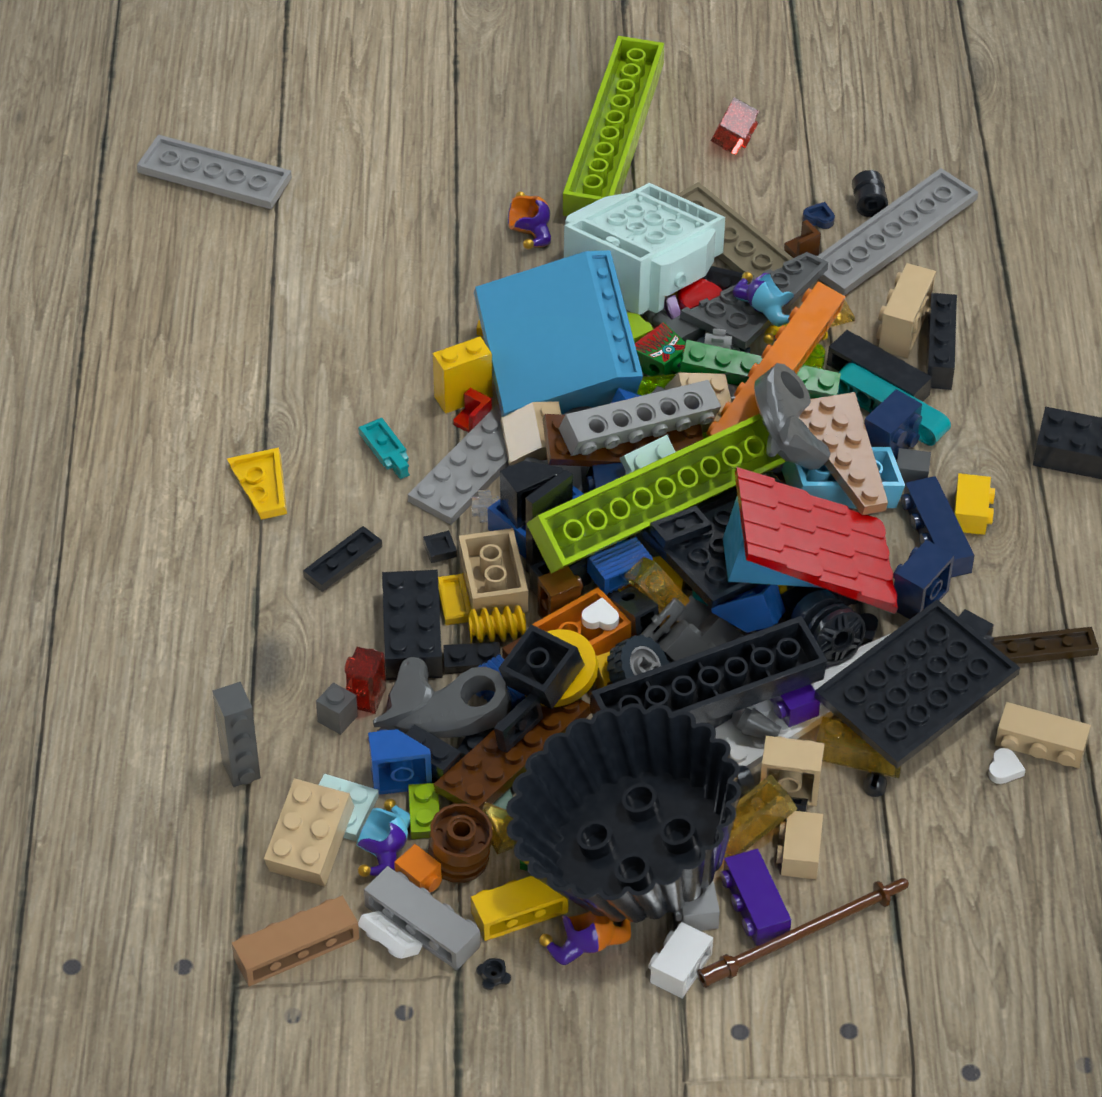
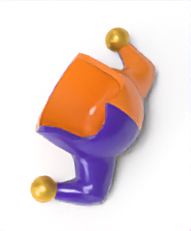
[508,191,551,249]
[539,912,631,965]

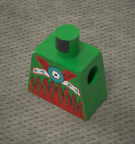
[635,322,686,382]

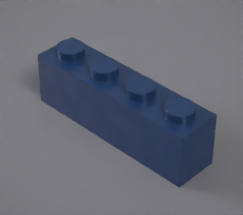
[901,476,975,578]

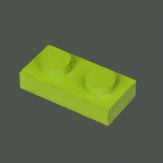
[408,783,439,839]

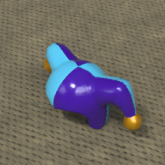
[733,272,794,327]
[356,799,410,877]

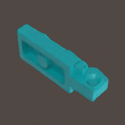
[358,417,410,480]

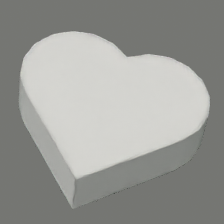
[582,598,619,630]
[988,748,1025,784]

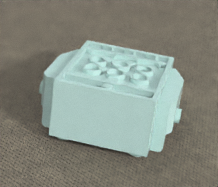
[564,183,725,315]

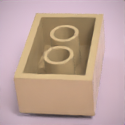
[876,263,936,358]
[459,528,528,616]
[264,778,354,887]

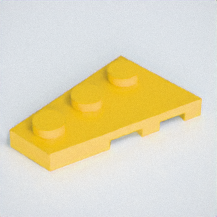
[227,447,287,520]

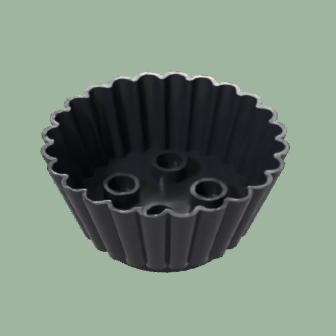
[506,704,742,923]

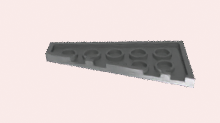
[680,252,829,350]

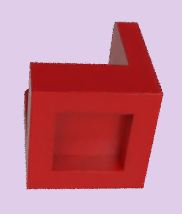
[453,387,492,433]

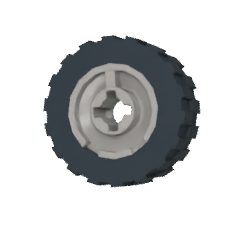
[607,635,669,683]

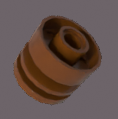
[428,804,492,883]

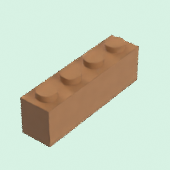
[231,895,359,987]

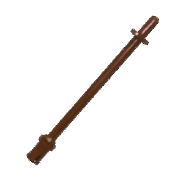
[697,878,909,988]

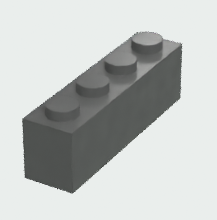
[212,681,261,787]

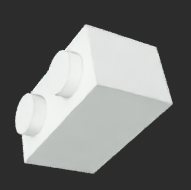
[648,922,713,999]

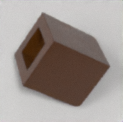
[784,220,821,258]

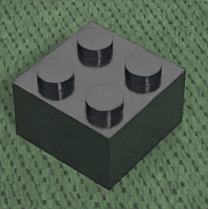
[498,624,585,709]

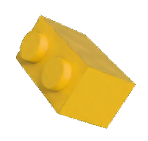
[954,473,995,535]

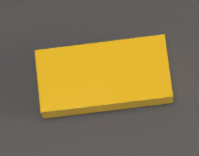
[438,573,471,625]

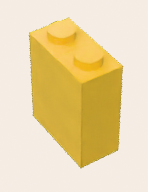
[433,336,493,414]

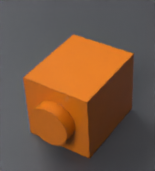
[394,844,442,892]

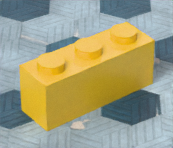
[471,876,568,941]

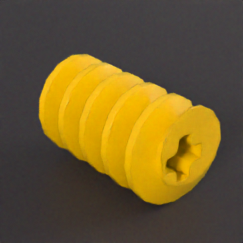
[468,605,526,643]

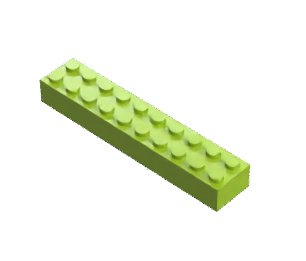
[563,36,664,216]
[526,414,787,574]

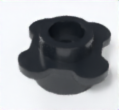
[476,958,511,990]

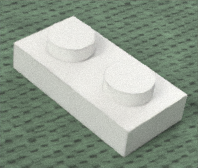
[358,911,423,959]

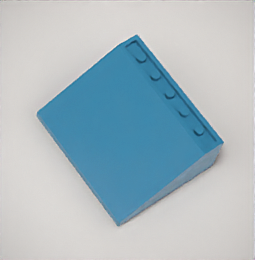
[474,250,643,417]

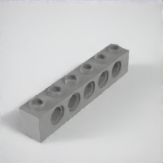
[559,380,721,456]

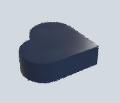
[802,202,835,229]

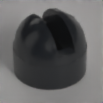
[863,771,887,797]

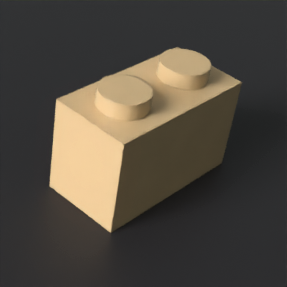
[776,810,823,880]

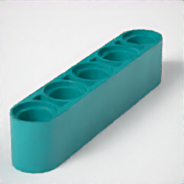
[838,363,951,446]

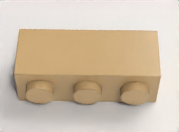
[995,702,1091,768]

